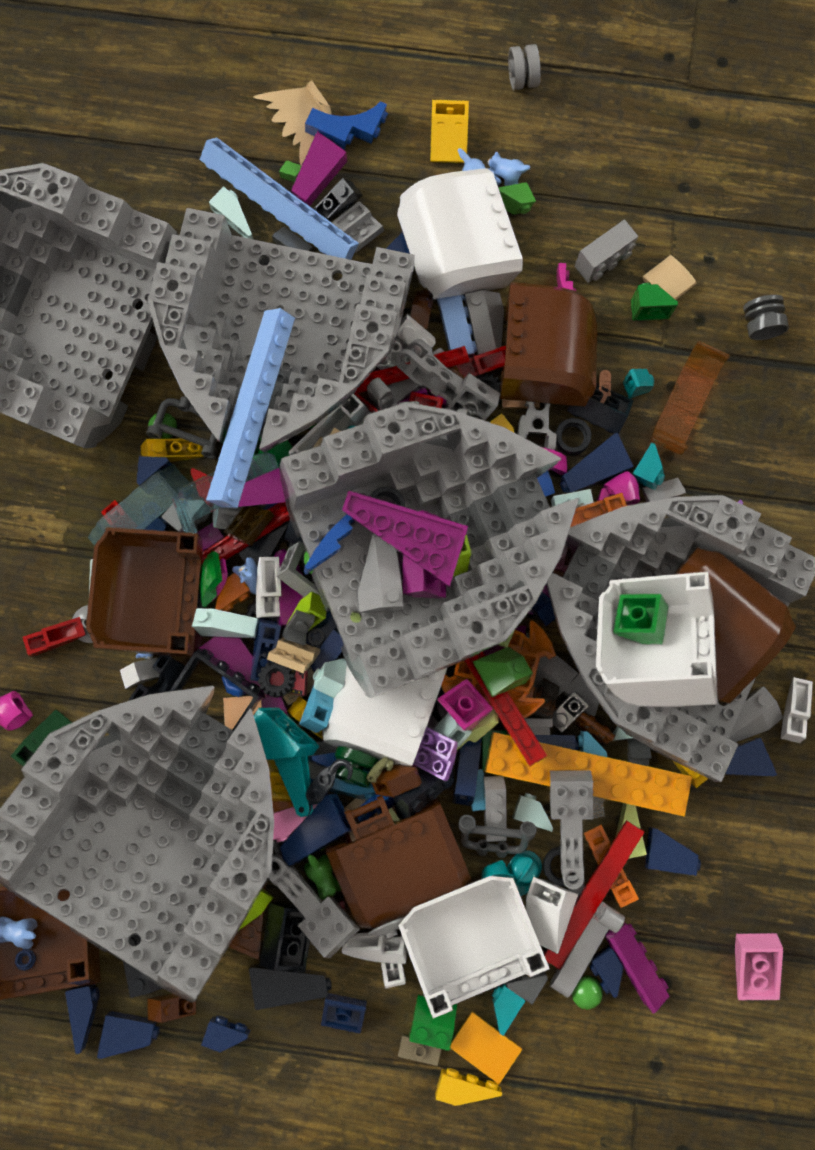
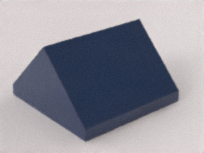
[137,456,176,494]
[321,993,367,1034]

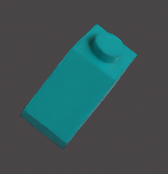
[623,369,654,399]
[633,443,665,490]
[492,983,526,1036]

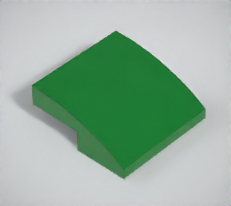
[200,551,222,607]

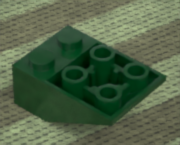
[11,709,73,767]

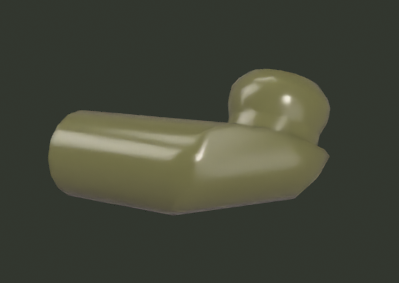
[367,757,394,783]

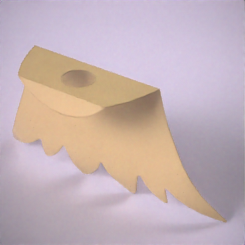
[254,80,332,165]

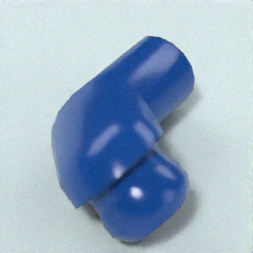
[221,676,246,697]

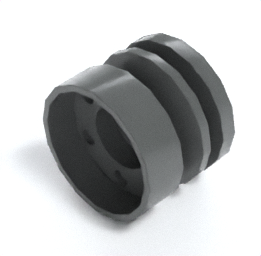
[743,295,789,340]

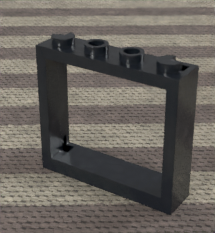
[169,648,265,731]

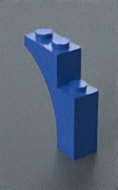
[305,101,388,150]

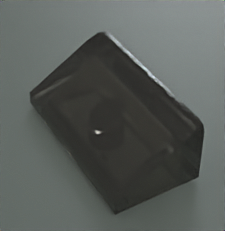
[532,678,560,719]

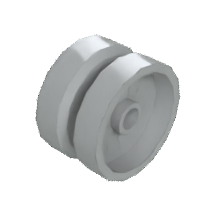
[508,44,540,90]

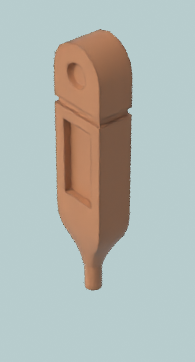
[598,370,611,403]

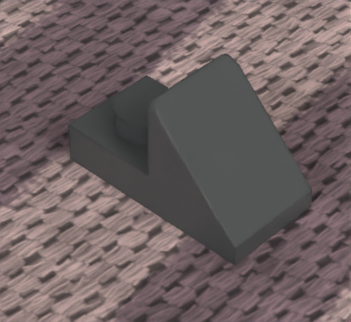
[282,610,315,645]
[627,738,652,767]

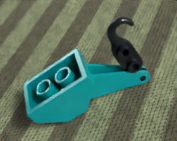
[253,708,353,817]

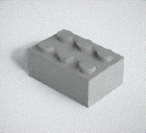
[575,219,638,283]

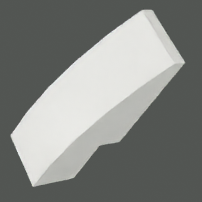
[256,557,281,618]
[781,677,813,743]
[342,933,408,964]

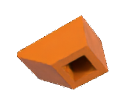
[215,573,251,612]

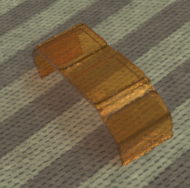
[650,341,730,455]

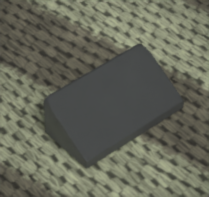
[272,227,313,251]

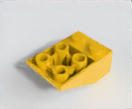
[430,100,469,163]

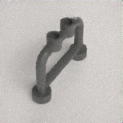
[146,396,218,459]
[458,815,537,858]

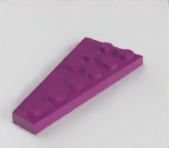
[342,490,468,587]

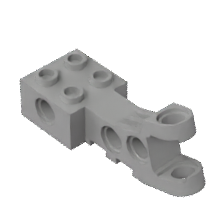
[395,339,500,421]
[517,401,557,450]
[550,770,593,889]
[268,853,360,958]

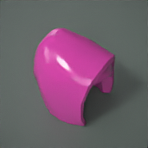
[604,472,640,506]
[0,691,33,731]

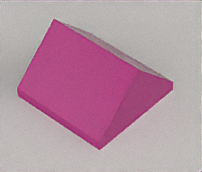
[438,679,493,731]

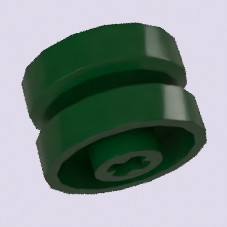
[334,746,379,788]

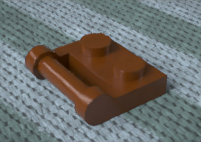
[345,795,394,840]

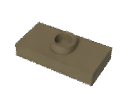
[398,1034,441,1066]

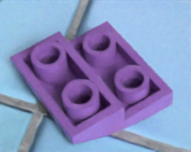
[413,727,458,781]

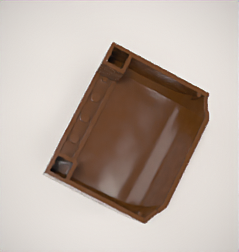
[500,282,598,407]
[86,527,203,657]
[673,547,796,704]
[326,798,472,930]
[0,887,101,1001]

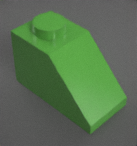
[498,182,536,215]

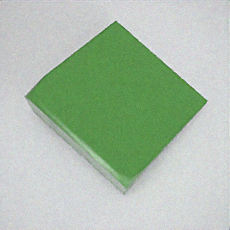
[279,161,302,182]

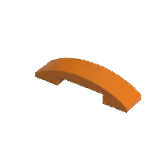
[570,493,627,527]
[583,825,639,908]

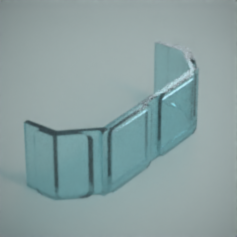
[172,452,278,533]
[88,465,198,546]

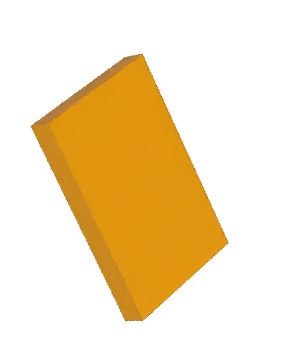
[450,1011,522,1084]

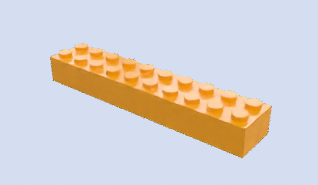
[484,732,692,817]

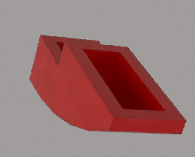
[453,345,506,377]
[22,617,86,657]

